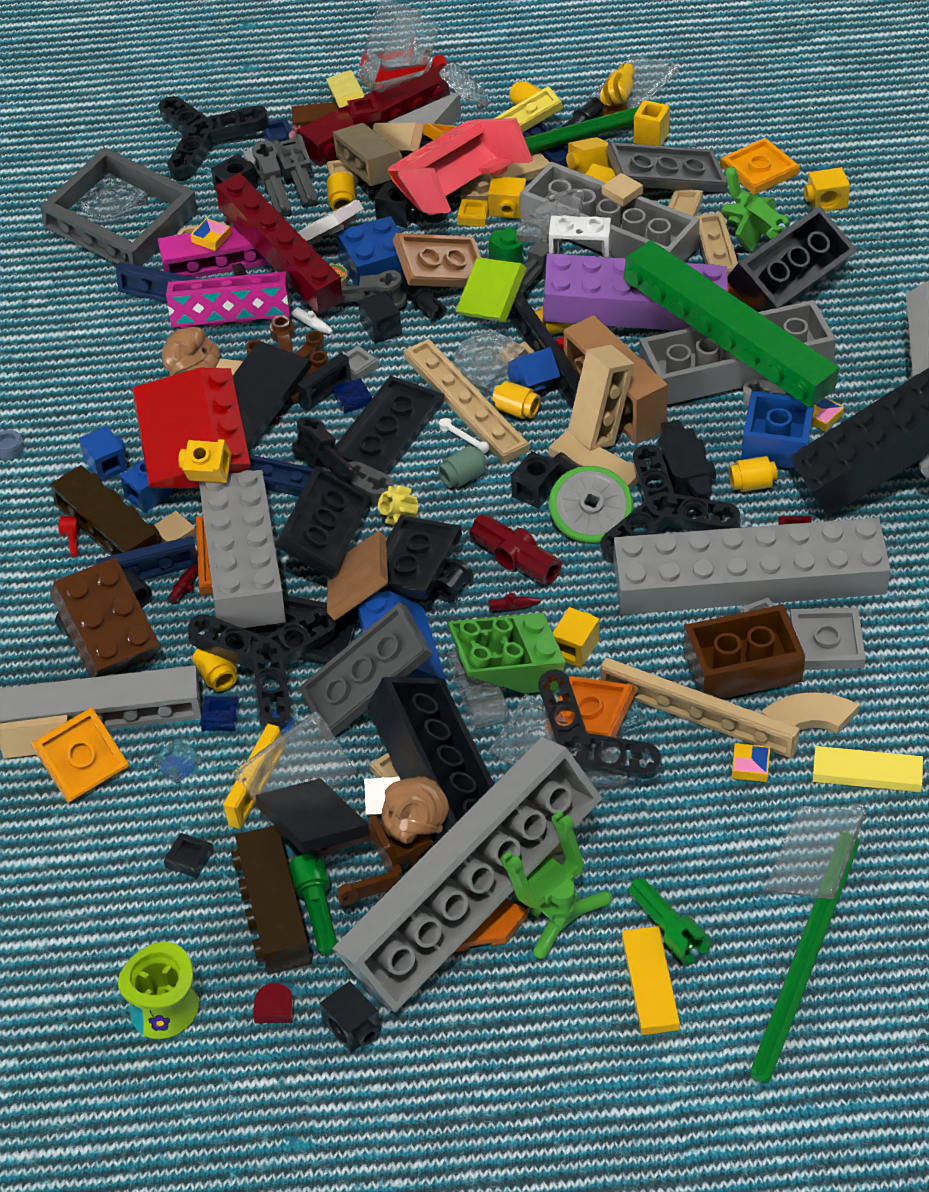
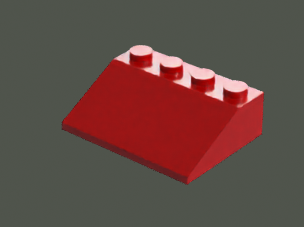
[132,367,250,488]

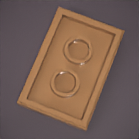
[392,233,482,287]
[327,530,388,620]

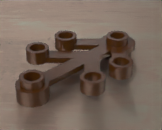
[246,315,328,404]

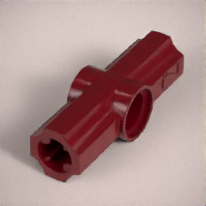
[469,514,562,585]

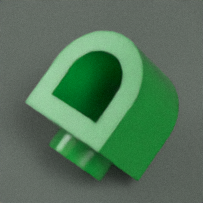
[489,227,524,263]

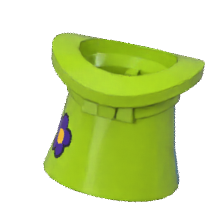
[118,942,199,1039]

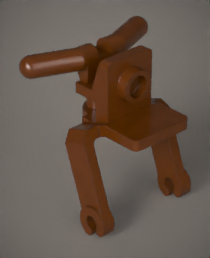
[315,814,434,906]

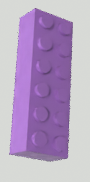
[542,253,728,331]

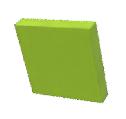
[456,257,527,323]

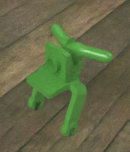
[721,167,790,252]
[500,810,612,959]

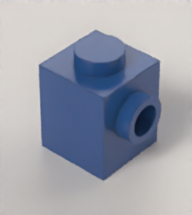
[508,347,560,392]
[79,426,128,481]
[120,459,174,513]

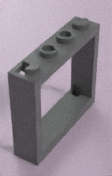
[40,147,197,266]

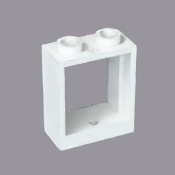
[549,215,611,258]

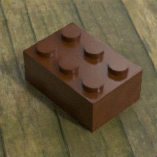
[50,557,160,678]
[683,604,805,699]

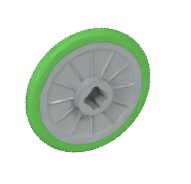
[549,466,633,544]

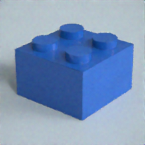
[336,216,404,285]
[741,391,814,469]

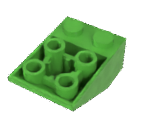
[447,613,566,694]

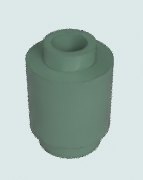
[438,446,487,488]

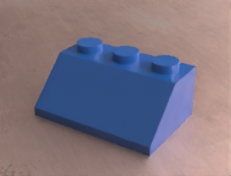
[357,591,446,684]

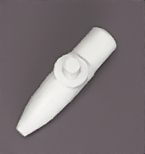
[292,307,333,334]

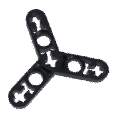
[158,96,270,181]
[600,444,741,564]
[188,608,336,731]
[538,669,662,779]

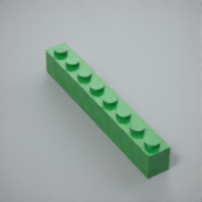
[623,240,840,408]

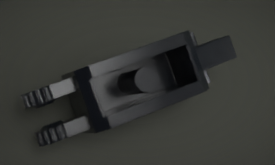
[658,420,716,514]

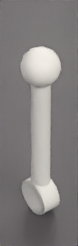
[439,418,490,454]

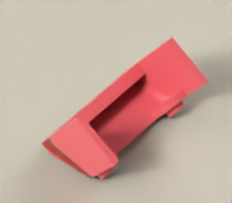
[388,118,533,216]

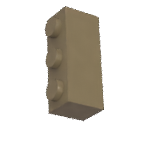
[333,123,403,186]

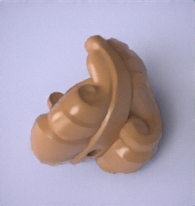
[162,327,220,376]
[381,776,449,844]

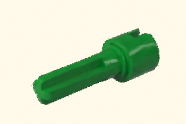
[288,853,337,956]
[628,878,712,965]

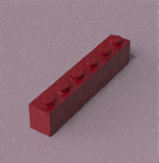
[298,62,450,167]
[216,173,343,315]

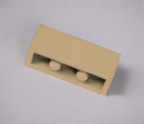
[568,345,635,450]

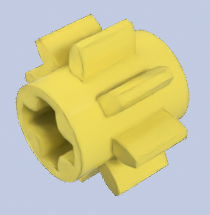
[378,485,418,525]

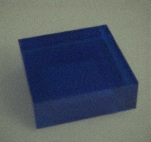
[332,378,372,414]
[200,696,240,732]

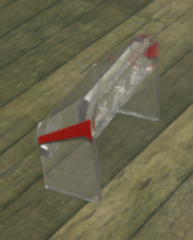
[357,0,440,93]

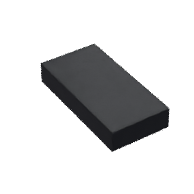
[297,352,351,411]

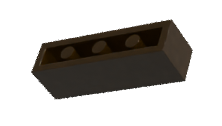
[50,465,161,556]
[231,825,311,975]

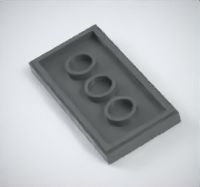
[606,142,728,193]
[299,602,433,741]

